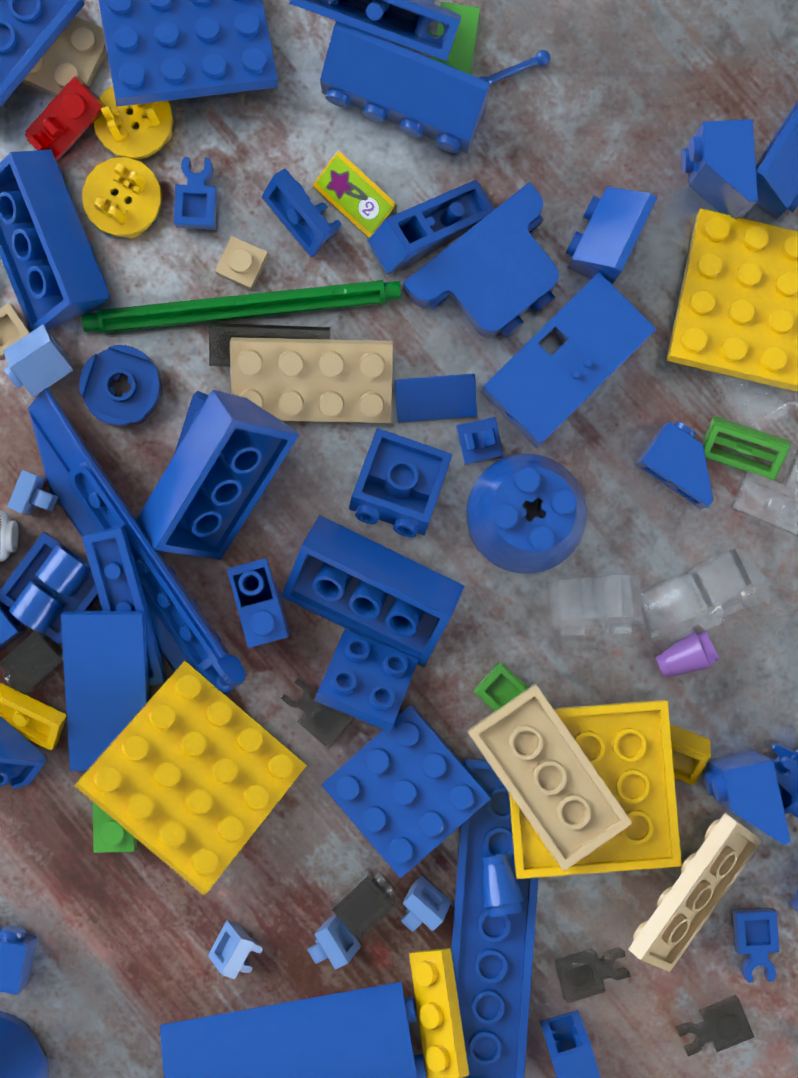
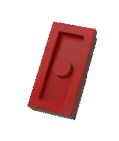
[24,76,106,162]

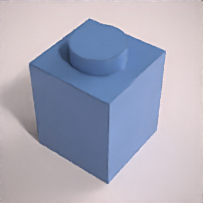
[3,324,74,397]

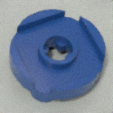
[79,345,162,427]

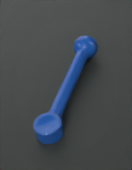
[479,50,550,84]

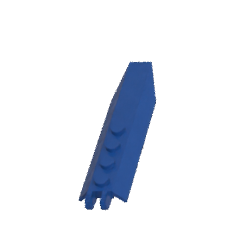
[28,388,247,695]

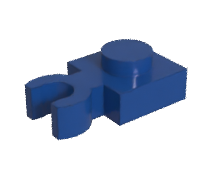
[173,157,217,230]
[732,908,779,983]

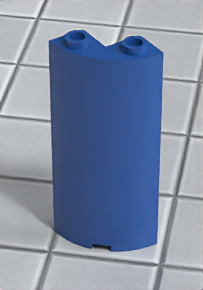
[160,982,426,1078]

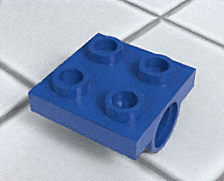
[0,532,99,645]
[314,629,419,732]

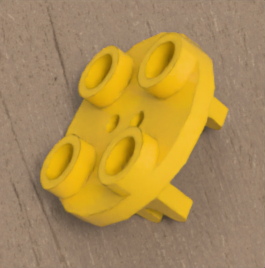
[94,85,173,160]
[82,157,163,239]

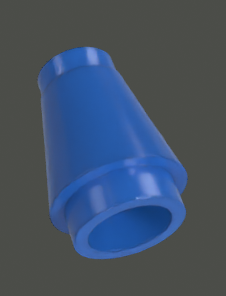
[482,854,524,917]

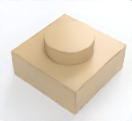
[215,235,269,291]
[0,303,31,360]

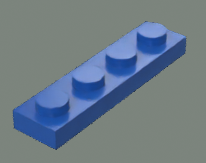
[82,525,167,686]

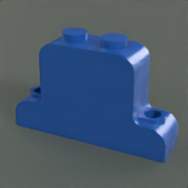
[289,0,462,61]
[403,182,559,338]

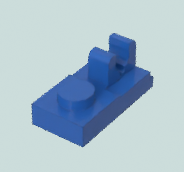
[261,168,341,258]

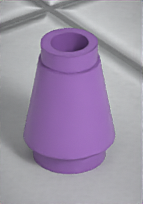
[656,630,720,679]

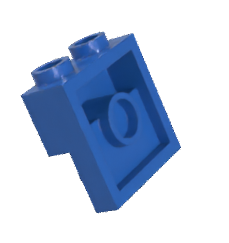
[349,428,453,537]

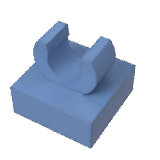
[7,470,59,515]
[401,875,451,932]
[307,912,361,970]
[208,920,263,979]

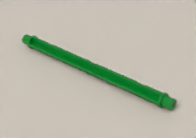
[82,280,401,333]

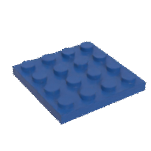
[98,0,278,107]

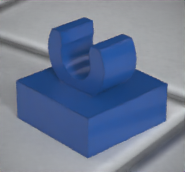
[456,417,504,465]

